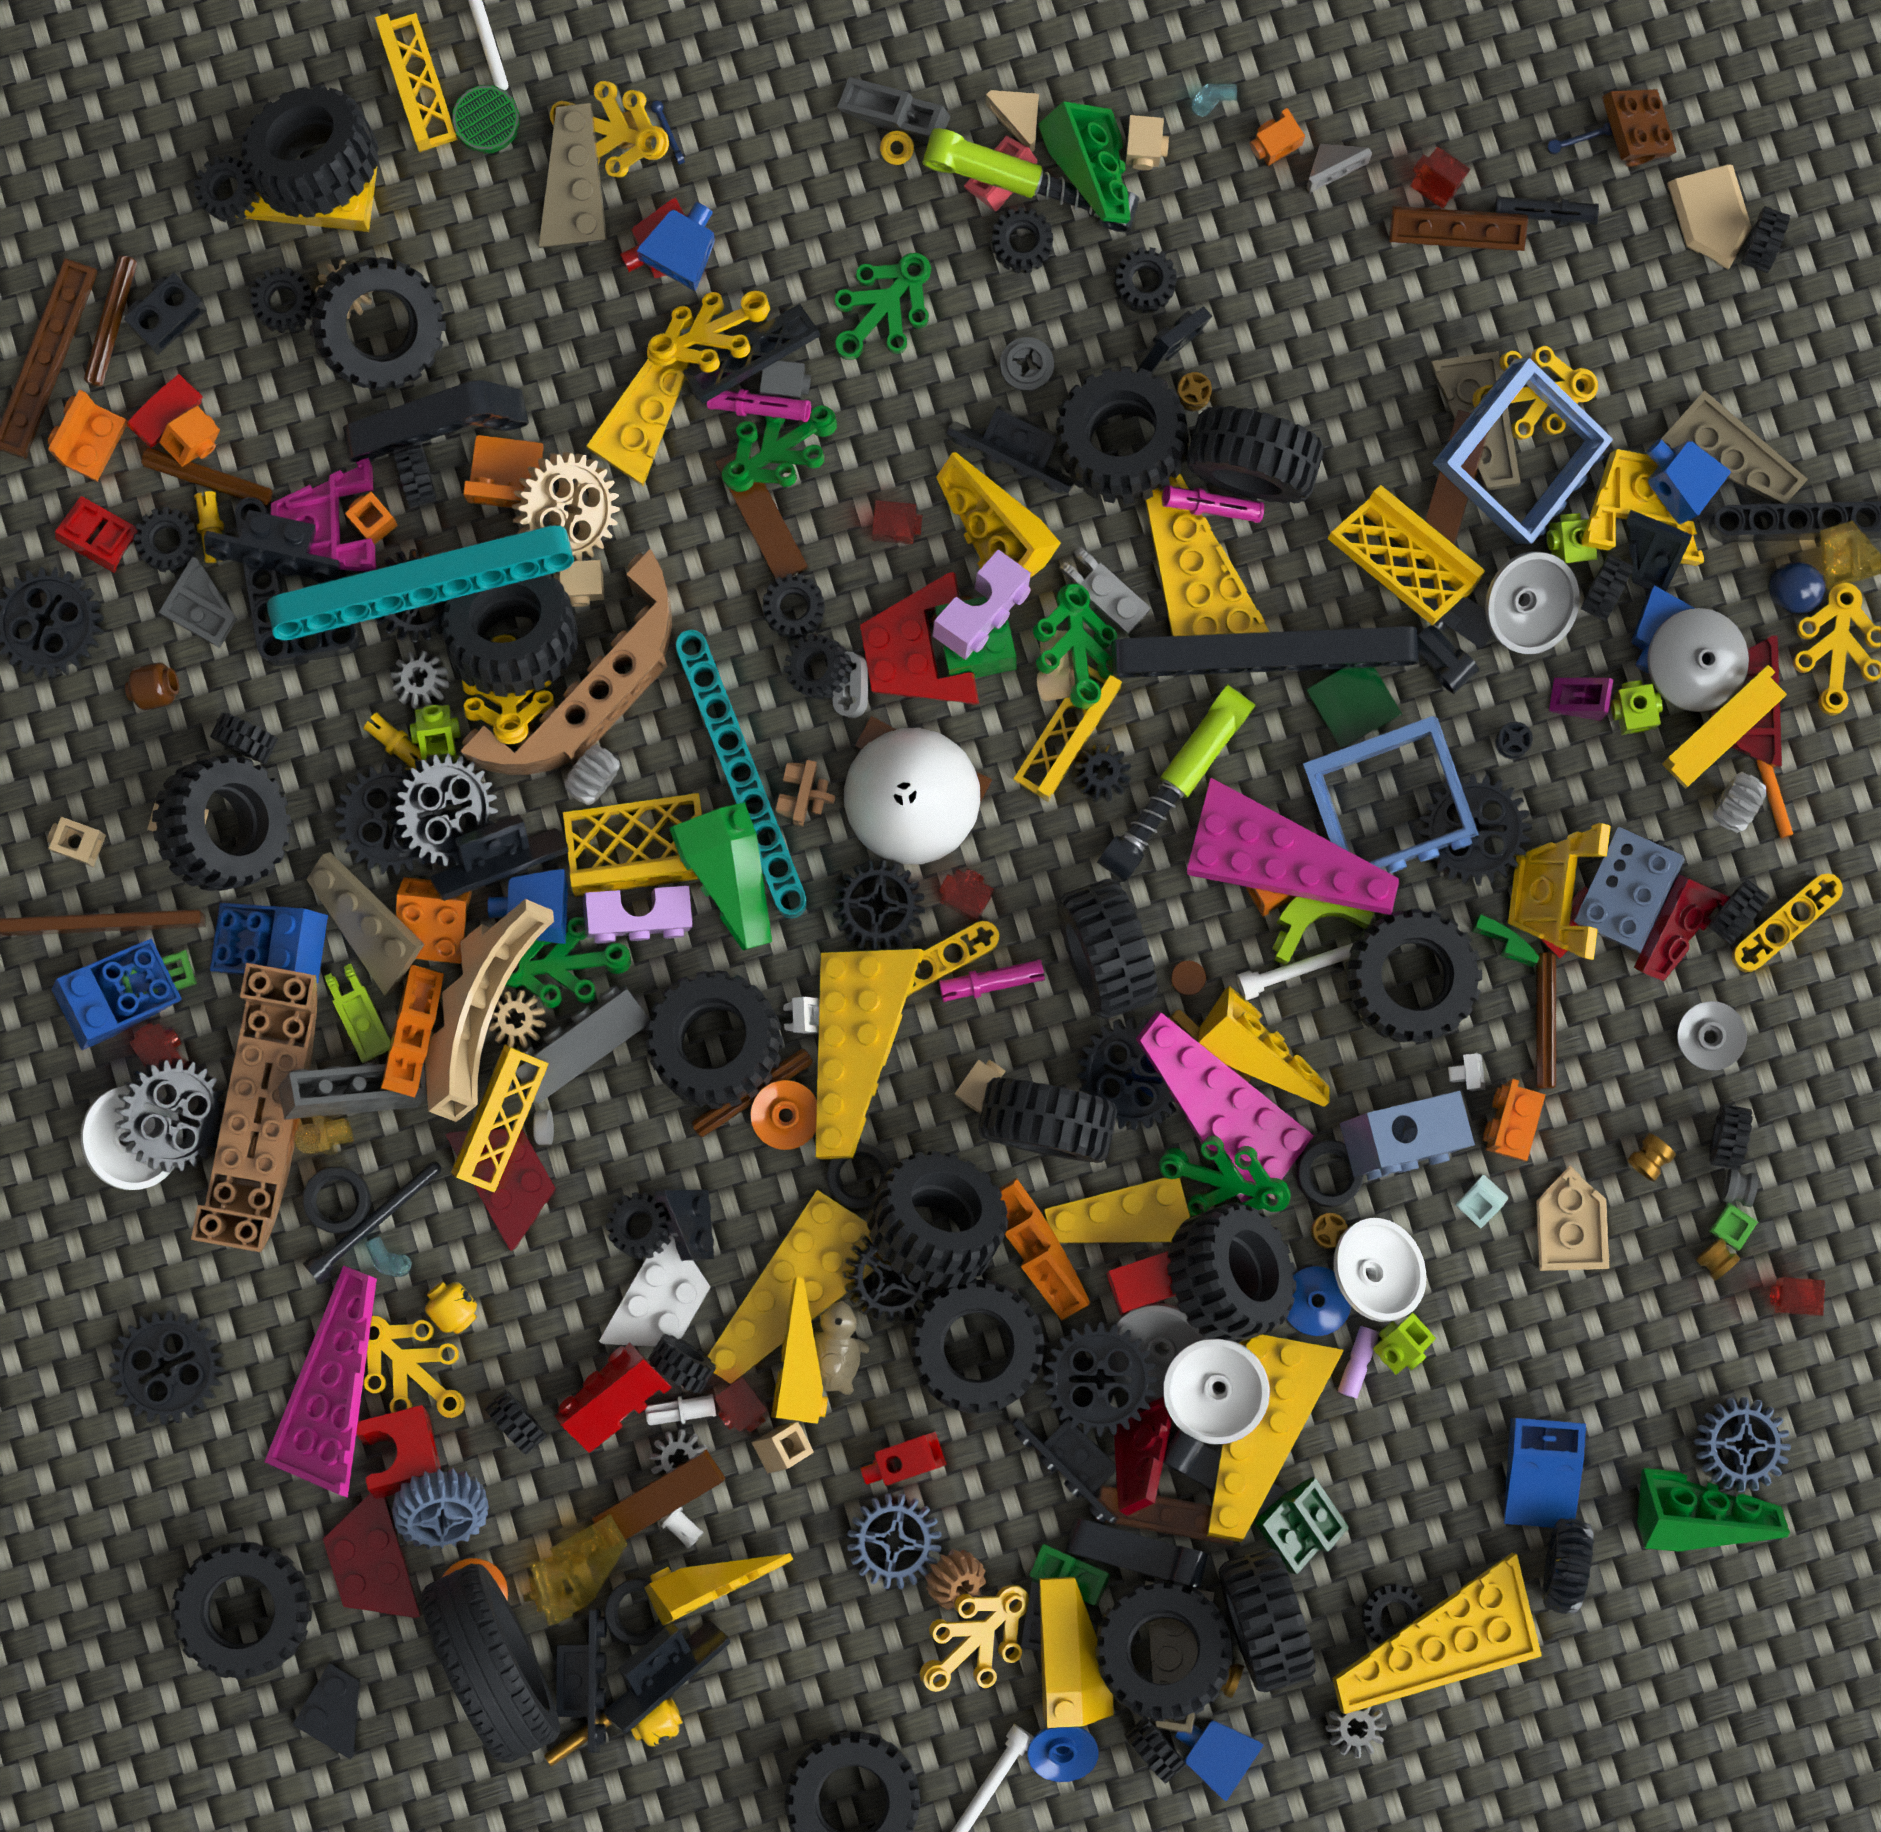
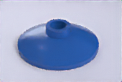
[1286,1266,1351,1336]
[1028,1727,1098,1782]

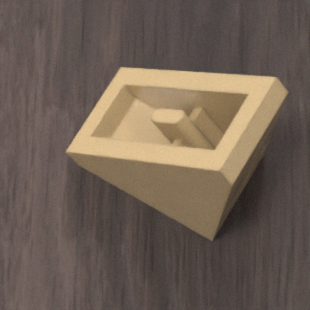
[986,90,1039,152]

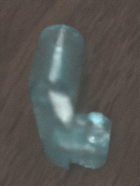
[1191,84,1237,117]
[365,1236,412,1278]

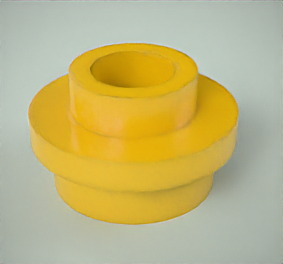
[880,131,914,165]

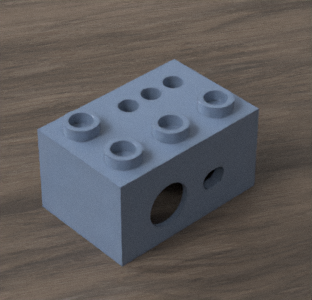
[1574,827,1685,953]
[1340,1091,1475,1181]

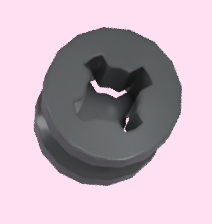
[1722,1169,1759,1207]

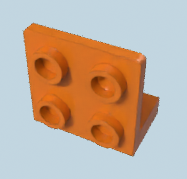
[48,389,128,482]
[464,435,544,508]
[396,877,472,964]
[1483,1078,1546,1162]

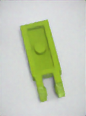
[324,963,391,1064]

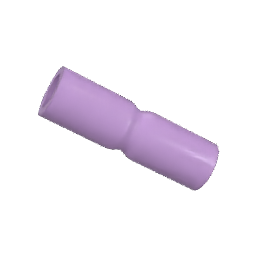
[1337,1326,1379,1399]

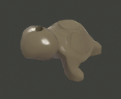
[813,1301,870,1395]

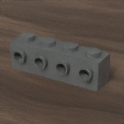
[515,984,650,1104]
[278,1063,427,1120]

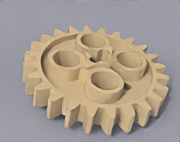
[512,452,620,561]

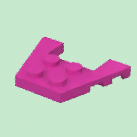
[271,458,376,572]

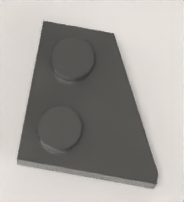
[159,556,237,648]

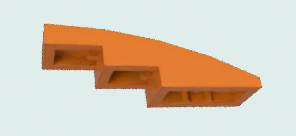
[381,965,444,1098]
[999,1178,1090,1321]

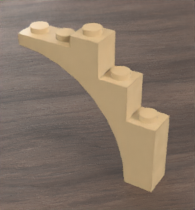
[425,899,554,1122]

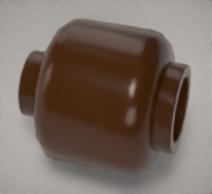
[125,662,179,710]

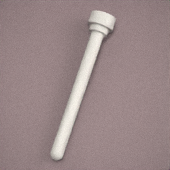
[468,0,508,90]
[1236,942,1355,1001]
[951,1724,1034,1832]

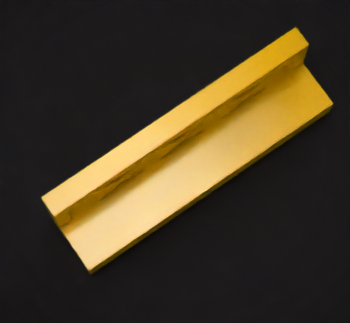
[375,13,458,152]
[1662,665,1787,789]
[1013,666,1122,802]
[451,1044,549,1193]

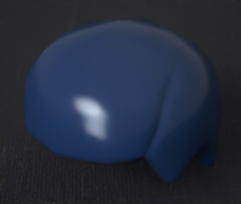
[1768,562,1826,613]

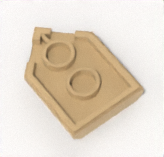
[1667,165,1752,270]
[1536,1166,1609,1271]

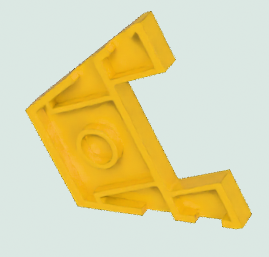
[1582,449,1704,566]
[1508,823,1611,960]

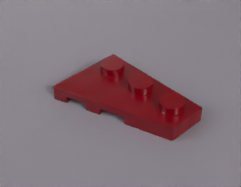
[1633,874,1730,981]
[1114,1396,1172,1516]

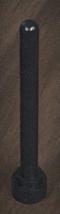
[303,1162,441,1284]

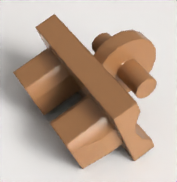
[776,760,835,827]

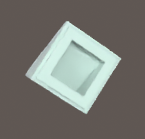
[1456,1175,1508,1228]

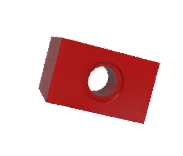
[1106,1251,1176,1315]
[356,1405,441,1499]

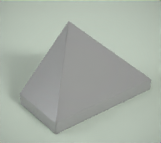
[1306,144,1372,193]

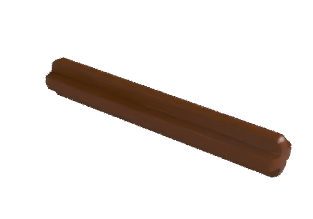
[84,255,137,386]
[141,448,273,507]
[1536,952,1556,1089]
[691,1049,813,1137]

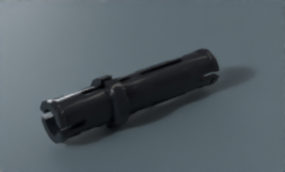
[1495,196,1599,226]

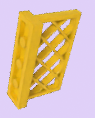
[1327,485,1485,625]
[563,793,702,897]

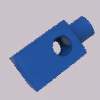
[637,202,715,291]
[1646,439,1731,525]
[1631,586,1694,674]
[488,869,569,944]
[1175,1719,1264,1801]

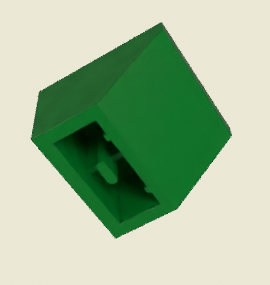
[935,596,1017,678]

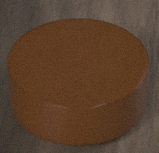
[1171,960,1206,996]

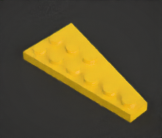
[1145,474,1270,636]
[816,949,924,1159]
[707,1190,887,1384]
[1207,1334,1344,1542]
[1332,1552,1542,1714]

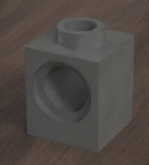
[760,360,811,400]

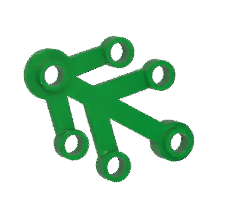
[835,253,931,360]
[722,405,837,492]
[1033,584,1117,709]
[505,917,631,1008]
[1159,1136,1291,1217]

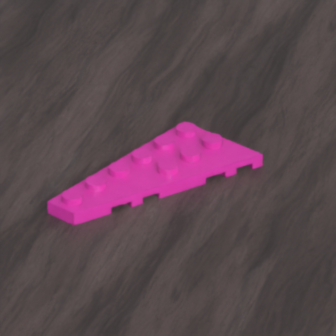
[1187,778,1399,915]
[1136,1011,1314,1203]
[264,1265,377,1497]

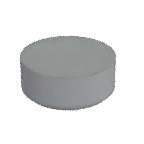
[533,1110,554,1145]

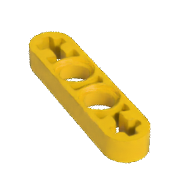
[1732,873,1843,972]
[907,921,999,997]

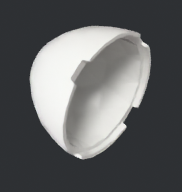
[844,728,980,864]

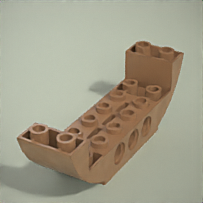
[461,549,672,775]
[191,963,317,1252]

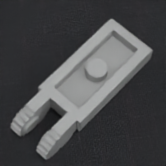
[1059,546,1151,635]

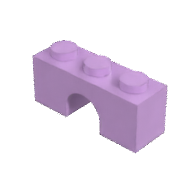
[933,550,1031,660]
[582,886,693,943]

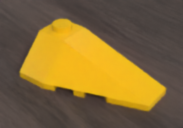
[236,167,377,232]
[936,452,1061,578]
[1198,985,1330,1107]
[771,1277,828,1424]
[644,1553,793,1626]
[1039,1577,1114,1728]

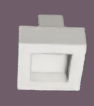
[783,997,820,1034]
[1448,1053,1485,1091]

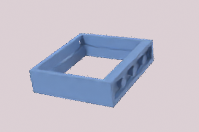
[1432,358,1613,544]
[1303,716,1479,873]

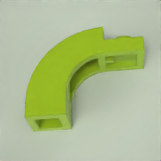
[1272,897,1375,966]

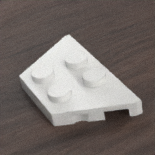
[599,1233,711,1347]

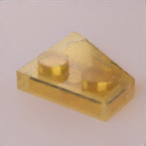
[1820,521,1881,590]
[550,1514,628,1607]

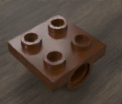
[1602,89,1677,167]

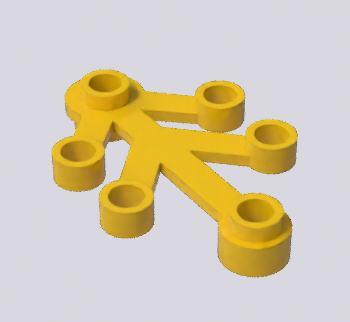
[550,81,669,178]
[647,291,770,372]
[1472,346,1598,440]
[1793,583,1881,716]
[462,634,555,744]
[364,1316,466,1418]
[920,1585,1029,1692]

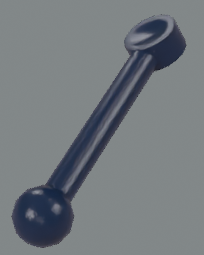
[650,100,685,165]
[1547,122,1613,154]

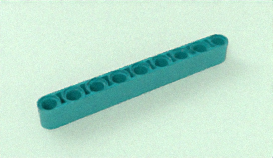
[267,525,574,640]
[676,629,807,919]

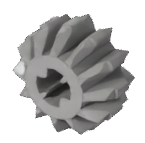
[390,651,449,709]
[565,745,620,805]
[1713,772,1766,833]
[649,1429,708,1474]
[1325,1703,1386,1758]

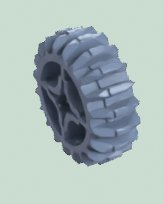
[1694,1397,1791,1492]
[392,1468,489,1549]
[847,1494,942,1589]

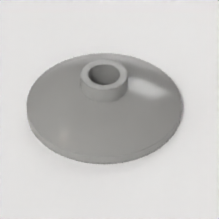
[1677,1001,1747,1071]

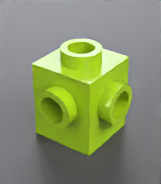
[1546,513,1598,563]
[1610,680,1663,735]
[410,705,461,760]
[1373,1312,1436,1375]

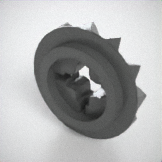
[1000,337,1054,392]

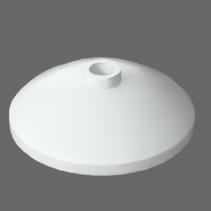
[81,1086,183,1190]
[1334,1218,1426,1322]
[1164,1338,1270,1444]

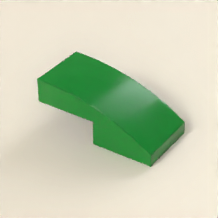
[1472,914,1539,967]
[1029,1544,1111,1607]

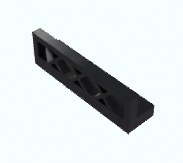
[682,304,820,404]

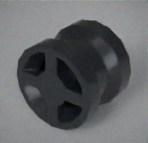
[1495,721,1533,759]

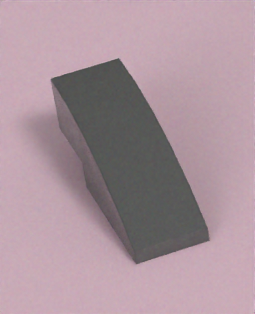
[837,77,951,144]

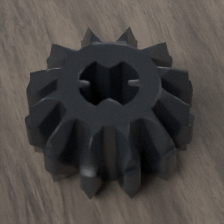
[1073,744,1131,802]

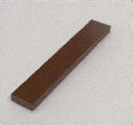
[0,258,98,459]
[0,910,206,936]

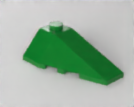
[1038,101,1131,224]
[669,802,772,951]
[1637,1468,1790,1552]

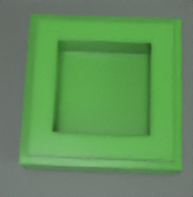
[1709,1203,1758,1251]

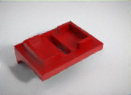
[55,496,138,573]

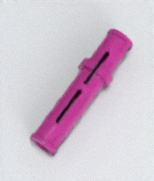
[707,389,811,422]
[1162,485,1264,523]
[939,959,1045,1003]

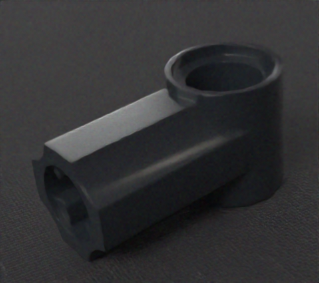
[1417,625,1479,694]

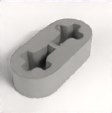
[833,651,868,718]

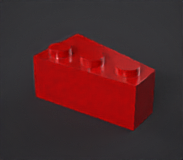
[555,1342,672,1453]

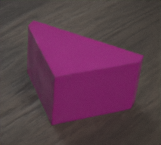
[1549,678,1613,721]

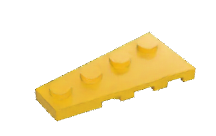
[587,359,691,486]
[1044,1178,1190,1243]

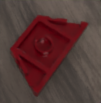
[1709,636,1782,768]
[445,1129,556,1251]
[323,1493,421,1618]

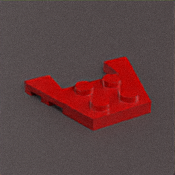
[860,572,979,705]

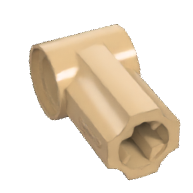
[1037,630,1075,702]

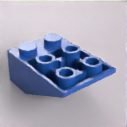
[210,903,328,983]
[51,938,182,1050]
[1503,1418,1586,1528]

